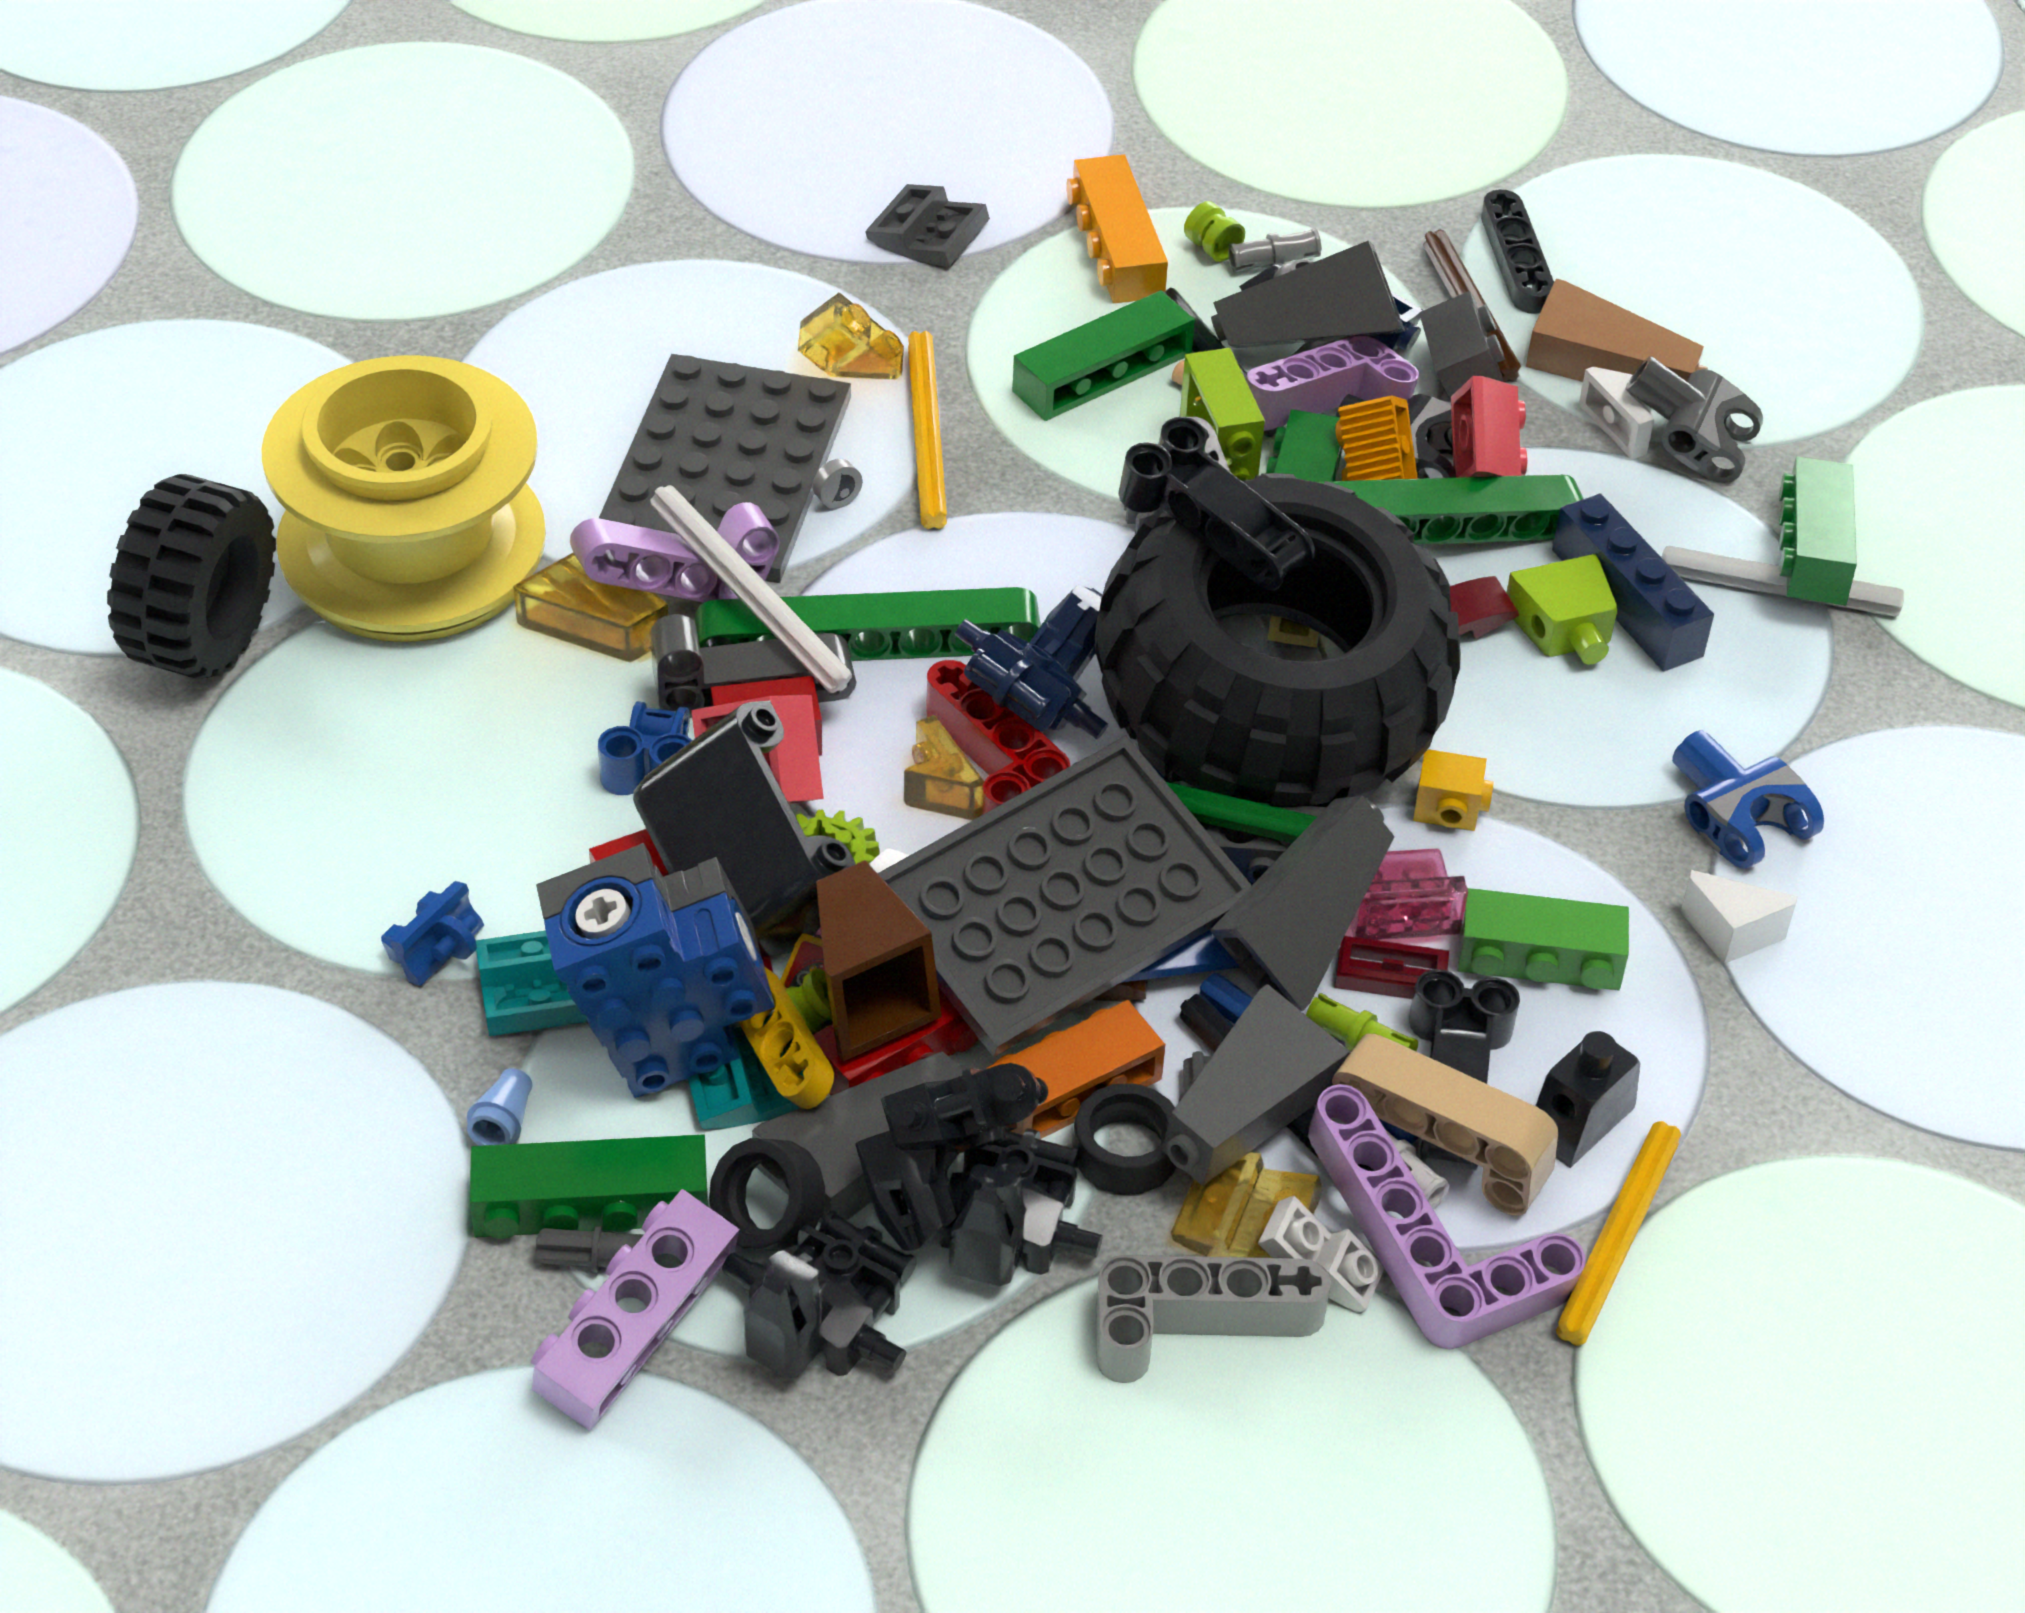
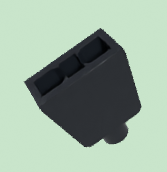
[1536,1031,1641,1168]

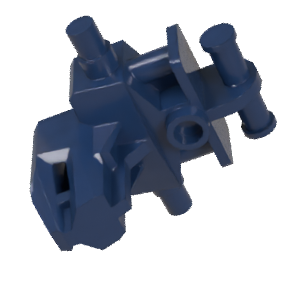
[955,585,1109,740]

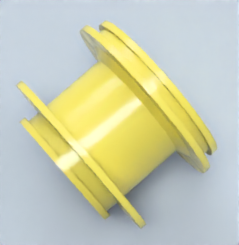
[261,355,546,642]

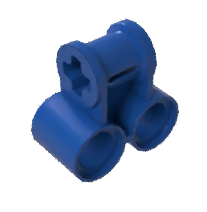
[598,701,692,795]

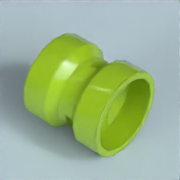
[1184,201,1246,262]

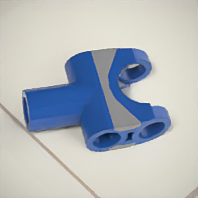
[1672,730,1824,869]

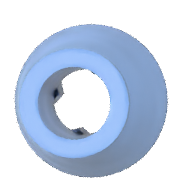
[467,1068,533,1146]

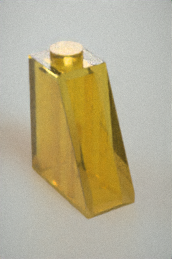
[513,552,668,663]

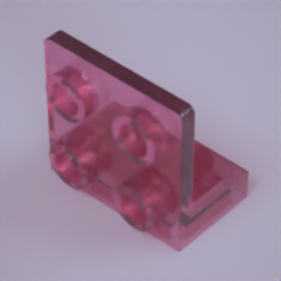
[1350,848,1468,940]

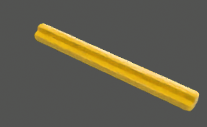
[1556,1121,1681,1346]

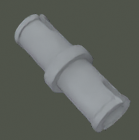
[1228,228,1322,273]

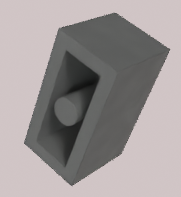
[1419,291,1505,400]

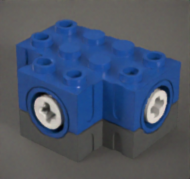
[536,843,775,1098]

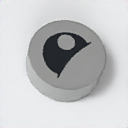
[812,459,863,509]

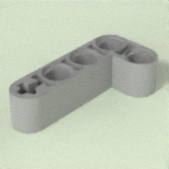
[1096,1255,1331,1383]

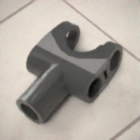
[1625,356,1763,483]

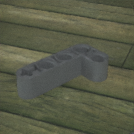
[650,614,857,718]

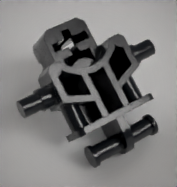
[855,1063,1049,1251]
[938,1128,1103,1287]
[722,1210,918,1379]

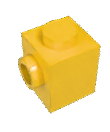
[1413,749,1494,831]

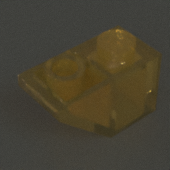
[797,292,904,380]

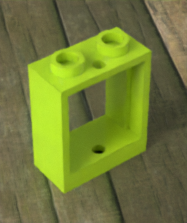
[1179,348,1265,481]

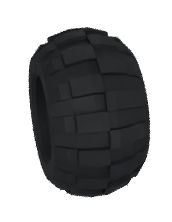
[1095,473,1461,807]

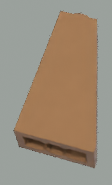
[1526,278,1708,382]

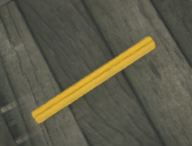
[908,330,947,530]

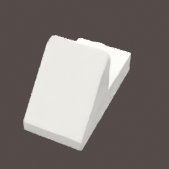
[1579,367,1655,460]

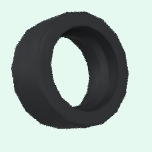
[1073,1083,1176,1194]
[709,1138,825,1250]

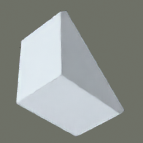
[1680,870,1798,964]

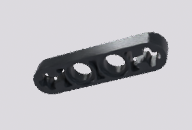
[1481,189,1554,314]

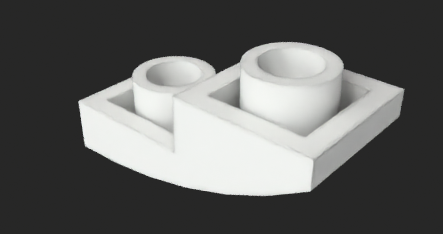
[1258,1196,1385,1313]

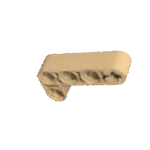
[1332,1034,1558,1216]

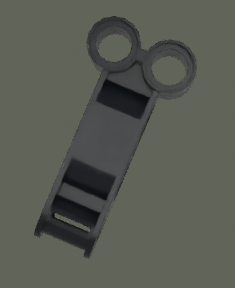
[1118,417,1315,591]
[1409,969,1520,1171]

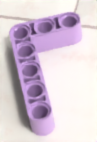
[1308,1084,1585,1349]

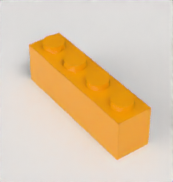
[1066,154,1168,303]

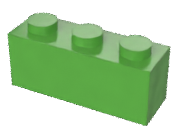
[1457,888,1629,991]

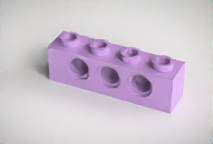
[531,1189,740,1431]

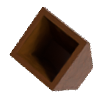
[816,860,942,1062]

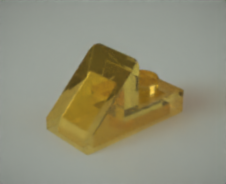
[903,715,984,820]

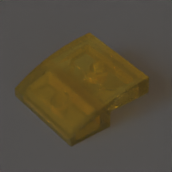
[1170,1152,1323,1258]

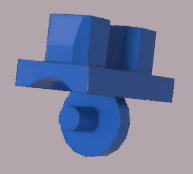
[381,881,484,986]

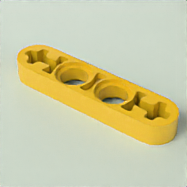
[738,967,834,1109]

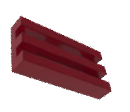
[1335,936,1450,999]

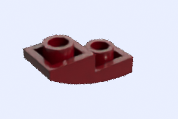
[1450,576,1519,639]

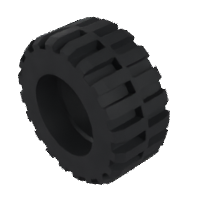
[107,474,276,680]

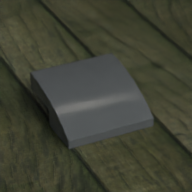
[865,184,990,267]

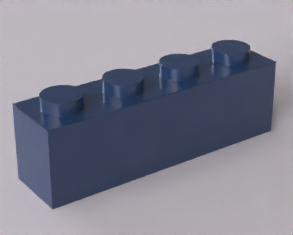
[1552,493,1714,672]

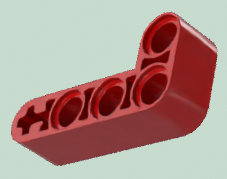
[926,660,1071,815]

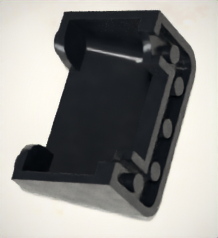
[633,700,856,957]

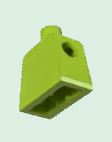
[1506,554,1617,665]

